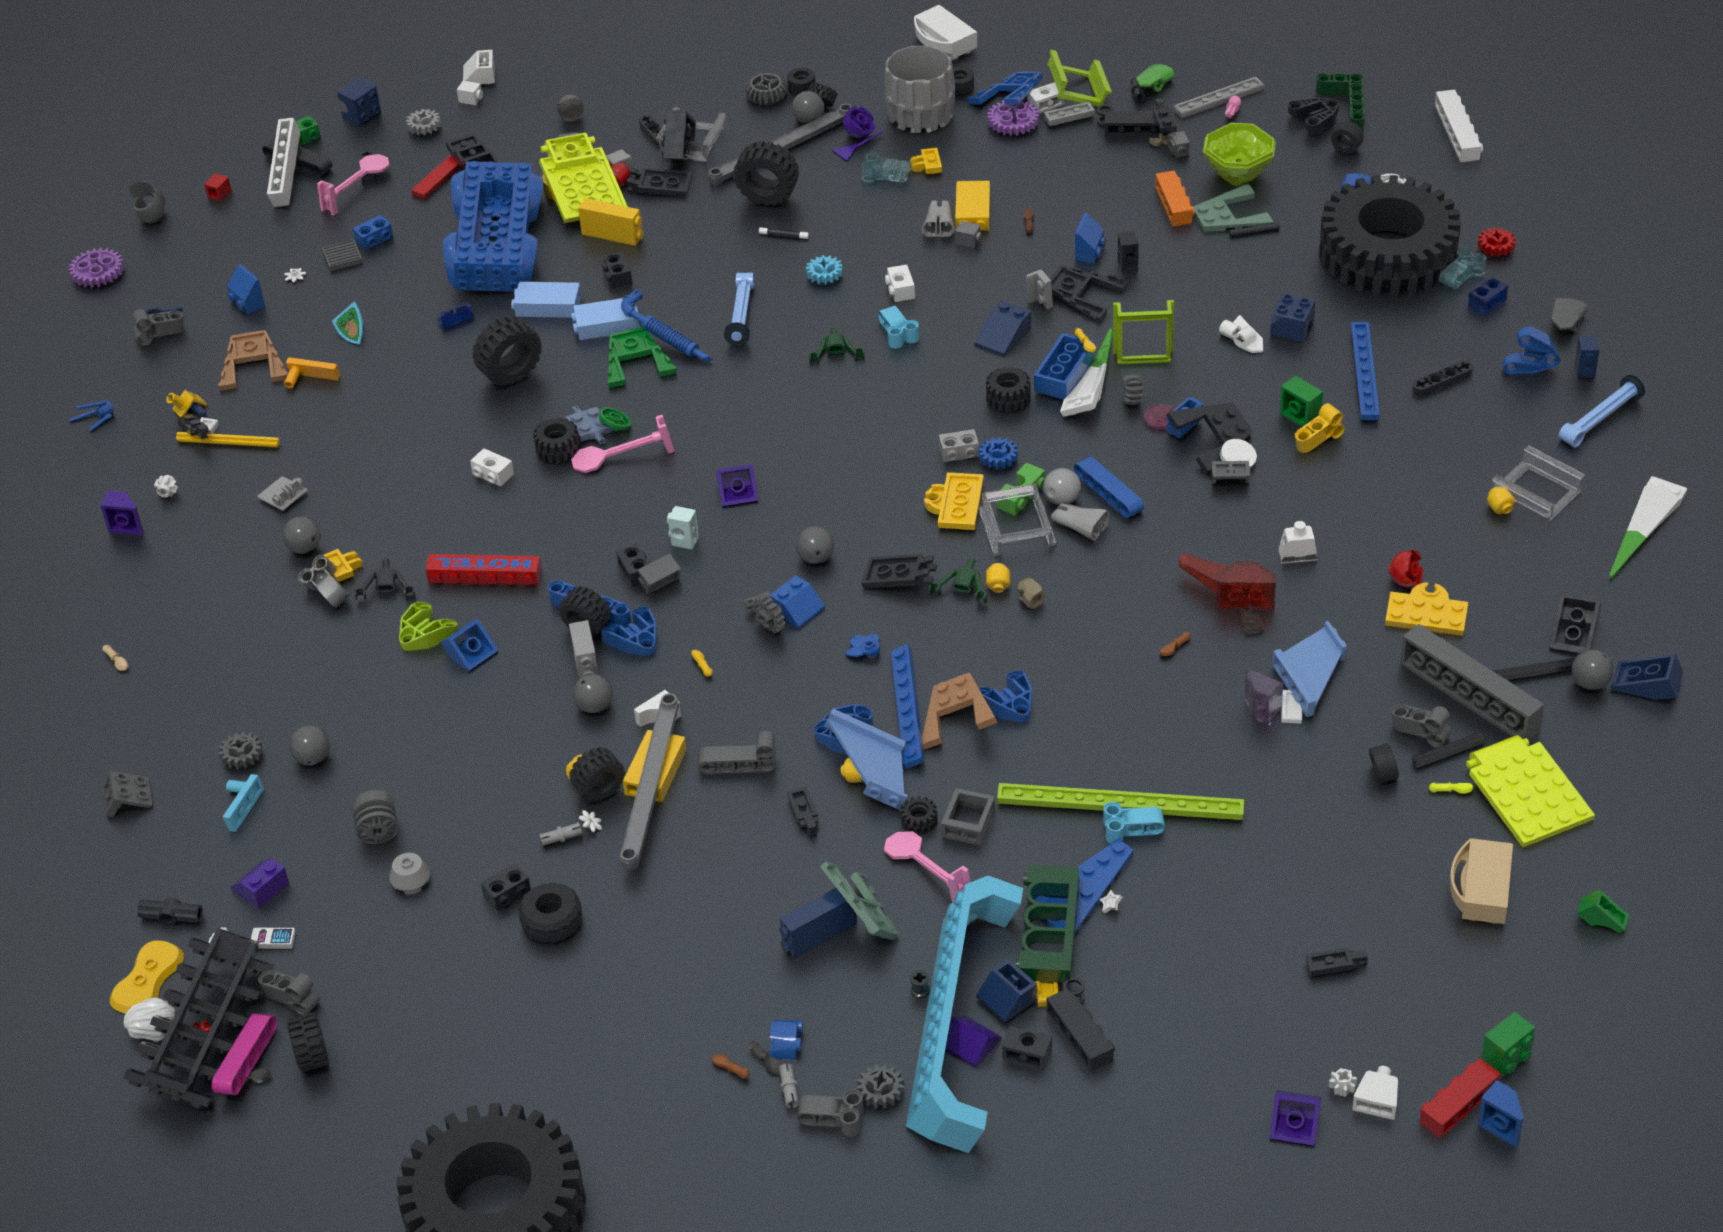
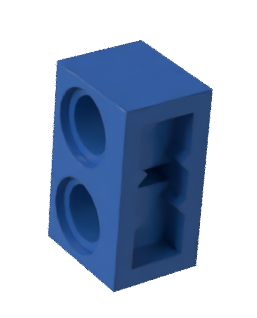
[352,215,393,250]

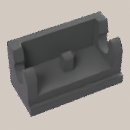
[1211,461,1250,484]
[638,553,681,594]

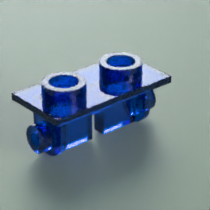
[437,302,475,329]

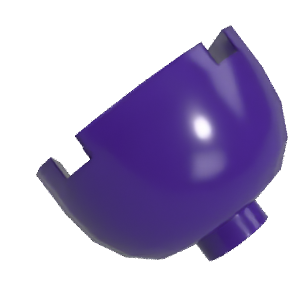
[843,105,876,138]

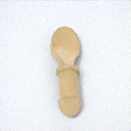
[103,645,129,671]

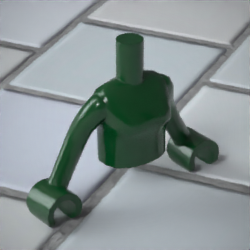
[809,328,865,364]
[929,558,988,603]

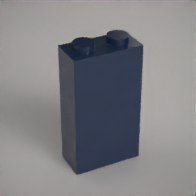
[779,888,857,958]

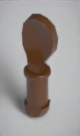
[1023,209,1034,234]

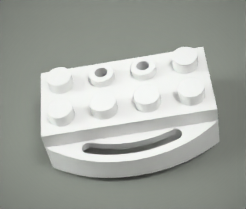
[914,5,977,59]

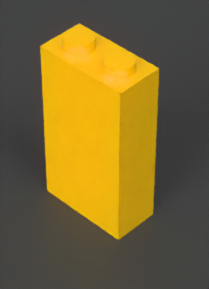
[955,181,990,231]
[578,198,644,246]
[623,730,687,802]

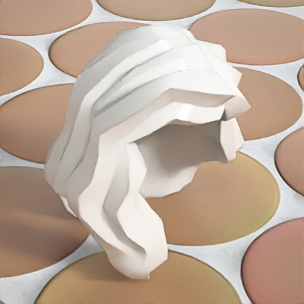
[124,997,175,1042]

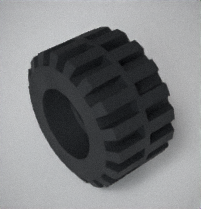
[986,367,1031,412]
[533,418,580,463]
[558,586,611,637]
[570,747,626,802]
[287,1012,329,1072]

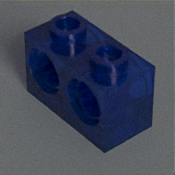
[1468,276,1509,315]

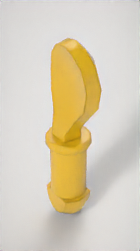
[1075,328,1096,352]
[691,650,713,677]

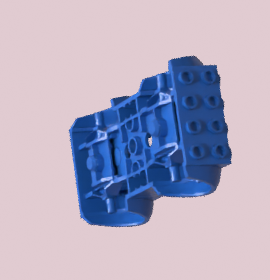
[443,161,543,292]

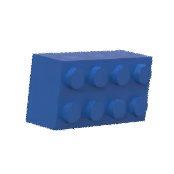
[1034,333,1095,399]

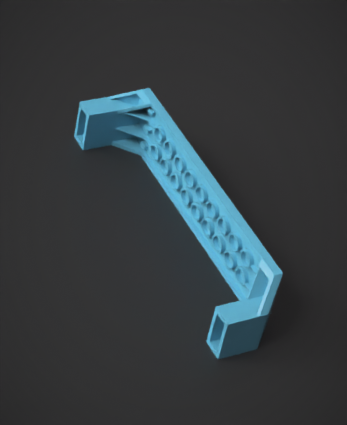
[906,876,1023,1153]

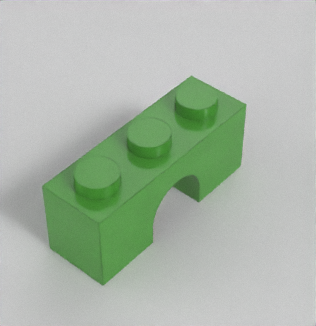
[996,462,1045,515]

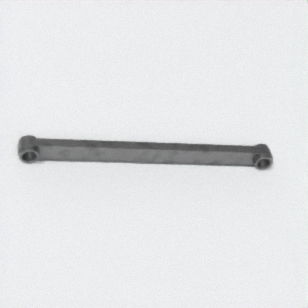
[709,104,852,186]
[620,693,679,870]

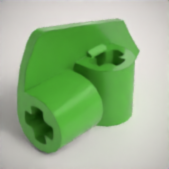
[1136,64,1175,92]

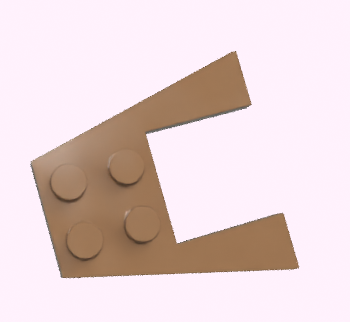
[218,330,288,391]
[922,672,998,750]

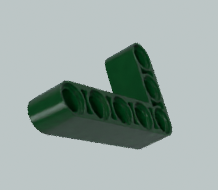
[1316,73,1365,132]

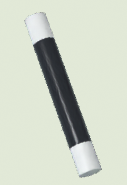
[759,227,809,239]

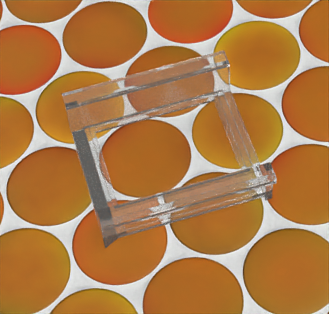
[656,107,726,162]
[1493,445,1585,521]
[979,483,1056,556]

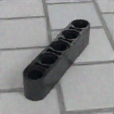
[262,138,333,177]

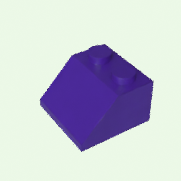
[716,464,758,506]
[100,490,144,535]
[231,858,289,908]
[1270,1090,1322,1146]

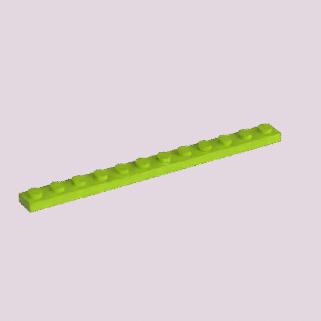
[997,783,1244,820]

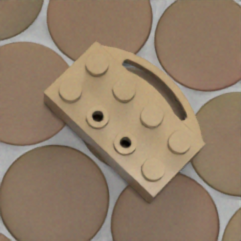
[1450,838,1513,924]

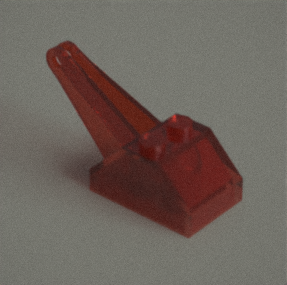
[1178,553,1276,611]

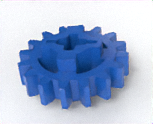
[979,437,1018,469]

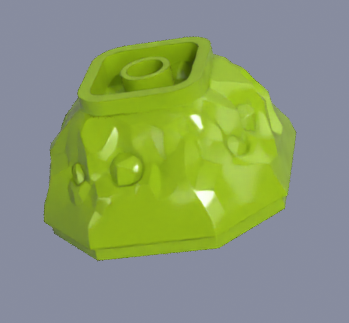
[1203,123,1276,186]

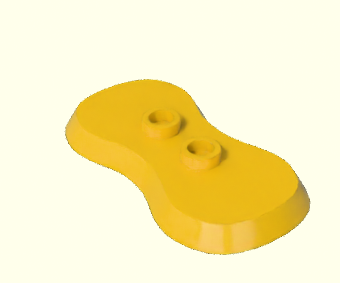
[110,941,184,1014]

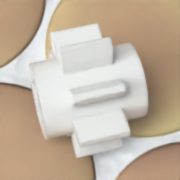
[154,475,178,497]
[1329,1068,1357,1097]

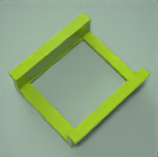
[1047,50,1112,107]
[1113,300,1174,364]

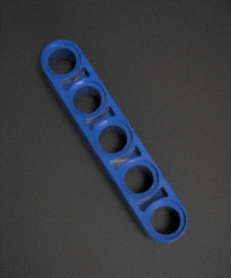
[1074,456,1144,518]
[548,581,631,628]

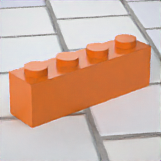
[1155,171,1195,226]

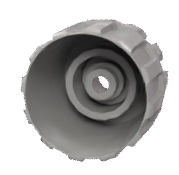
[884,45,955,133]

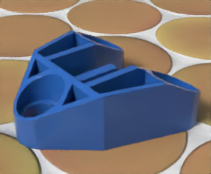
[1502,327,1560,374]
[600,606,658,656]
[979,670,1032,722]
[814,704,873,754]

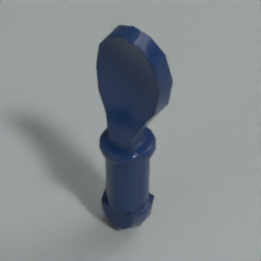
[146,305,183,315]
[190,402,206,417]

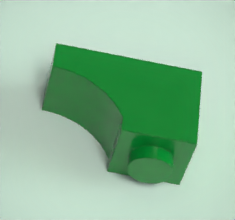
[1577,889,1629,933]

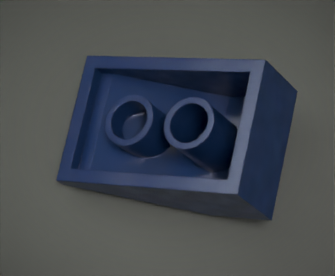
[974,300,1031,356]
[1611,654,1683,700]

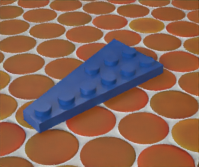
[1034,839,1133,933]

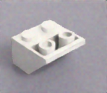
[463,50,495,85]

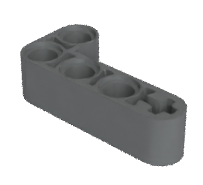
[698,731,776,774]

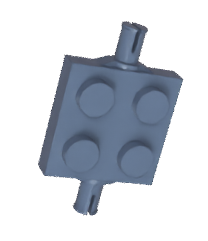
[565,405,613,445]

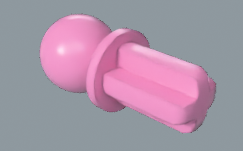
[1225,96,1241,119]

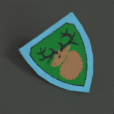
[332,301,364,344]

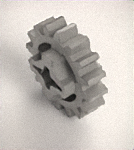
[406,109,441,135]

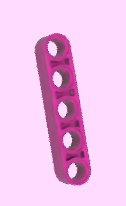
[212,1014,277,1095]

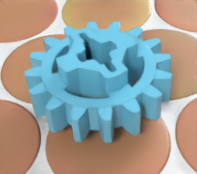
[806,255,843,284]

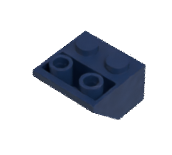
[976,959,1037,1023]

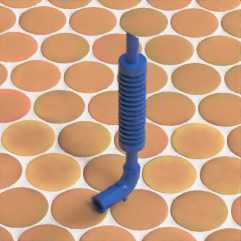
[621,289,713,362]

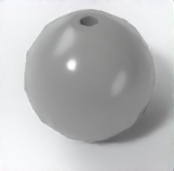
[1043,468,1081,505]

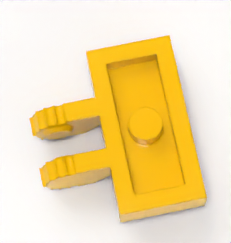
[910,148,942,174]
[324,549,363,582]

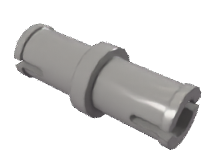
[540,822,583,846]
[779,1064,799,1109]

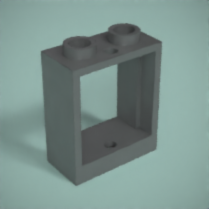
[941,788,995,845]

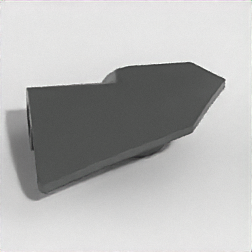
[1551,298,1588,332]

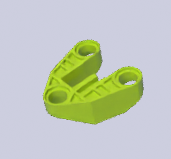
[399,602,458,651]

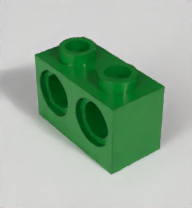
[296,116,321,146]

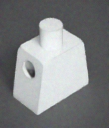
[1352,1066,1398,1120]

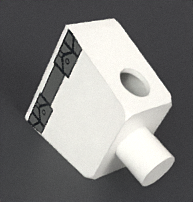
[1278,521,1318,563]

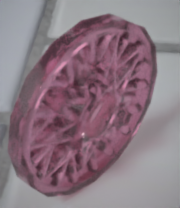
[1144,404,1174,428]

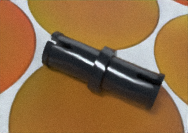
[1131,77,1145,102]

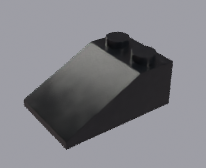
[1549,593,1601,654]

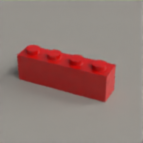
[1420,1058,1501,1139]

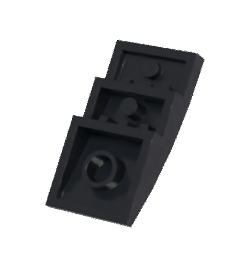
[445,133,499,170]

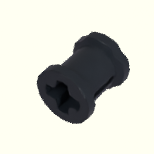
[910,970,930,999]

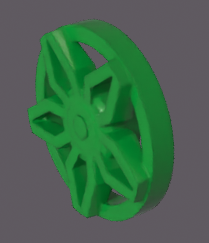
[599,407,631,431]

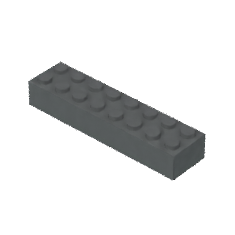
[1400,624,1544,741]

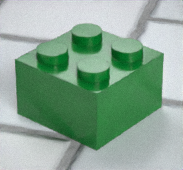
[1280,376,1323,427]
[1481,1012,1535,1078]

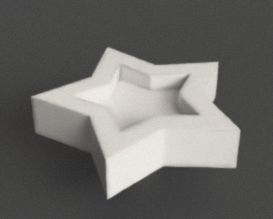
[1099,890,1123,913]

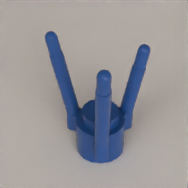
[69,400,114,431]

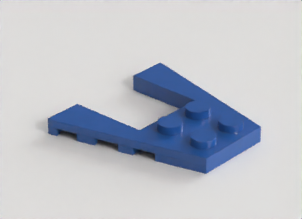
[967,72,1043,105]

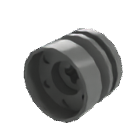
[352,790,399,844]

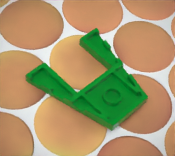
[608,327,677,388]

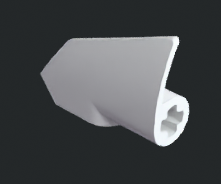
[1219,315,1263,353]

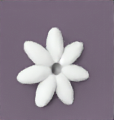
[284,268,306,283]
[579,810,602,832]

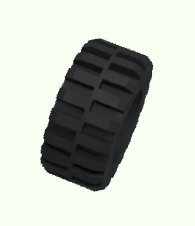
[733,141,799,206]
[473,316,542,385]

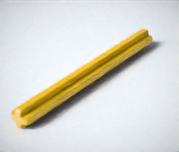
[176,432,280,447]

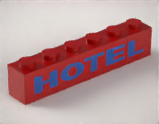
[425,554,542,585]

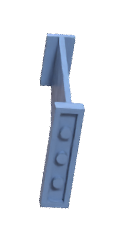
[1272,621,1347,717]
[824,709,908,810]

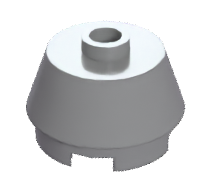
[389,853,430,894]

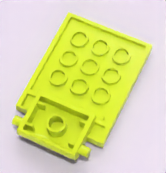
[539,133,628,223]
[1466,735,1595,848]

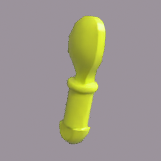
[1429,782,1473,794]

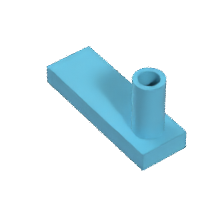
[223,774,264,832]

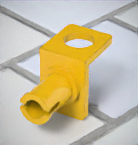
[166,390,207,418]

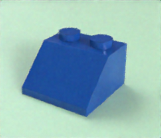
[1075,213,1106,263]
[227,264,265,314]
[770,575,825,629]
[440,618,498,671]
[1478,1080,1523,1148]

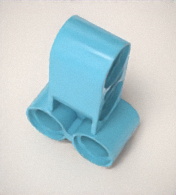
[878,306,920,349]
[1103,802,1165,844]

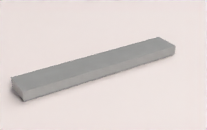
[1173,77,1264,118]

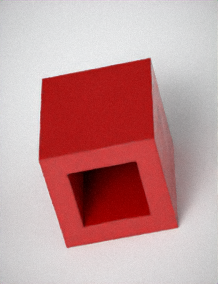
[204,173,232,201]

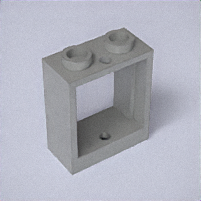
[569,620,598,678]

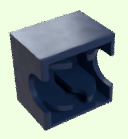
[337,77,381,126]
[1270,293,1316,342]

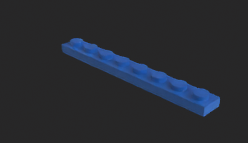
[1351,322,1380,420]
[891,644,925,769]

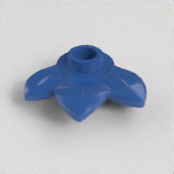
[845,633,881,657]

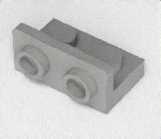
[1026,269,1053,309]

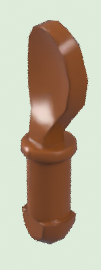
[1160,632,1191,656]
[711,1054,750,1078]

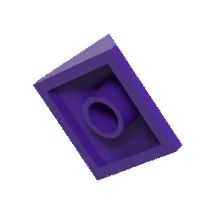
[945,1016,1002,1068]

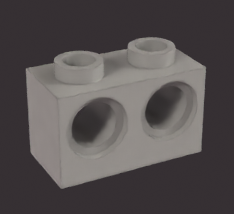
[939,429,979,462]

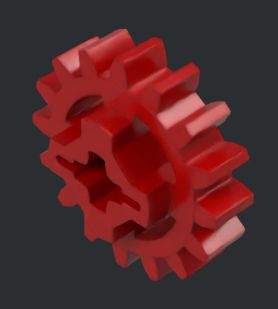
[1478,227,1516,257]

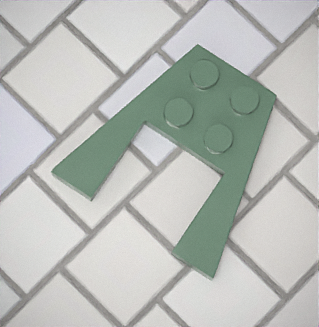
[1194,184,1274,232]
[820,861,899,940]

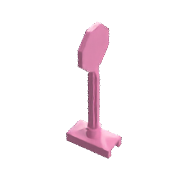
[317,154,389,216]
[571,415,675,473]
[884,831,971,904]

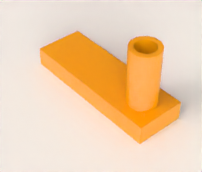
[284,357,341,388]

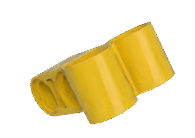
[1295,403,1345,453]

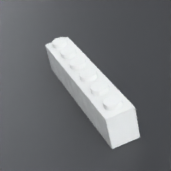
[1435,90,1483,162]
[267,118,300,207]

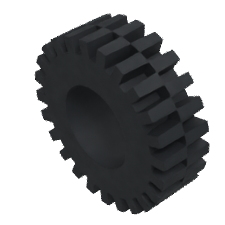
[1319,175,1461,296]
[397,1103,586,1232]

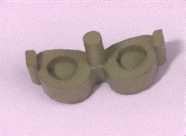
[1149,133,1168,146]

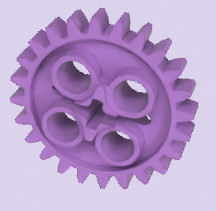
[987,100,1040,136]
[69,248,124,288]

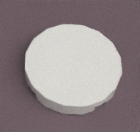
[1220,439,1257,469]

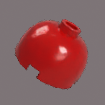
[1388,550,1423,588]

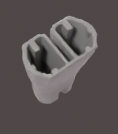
[921,200,955,237]
[1051,503,1109,541]

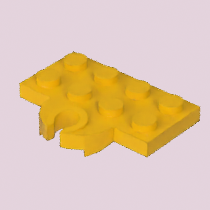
[924,472,984,530]
[1385,582,1468,636]

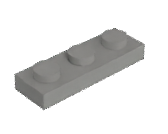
[1044,102,1095,126]

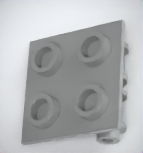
[257,476,308,511]

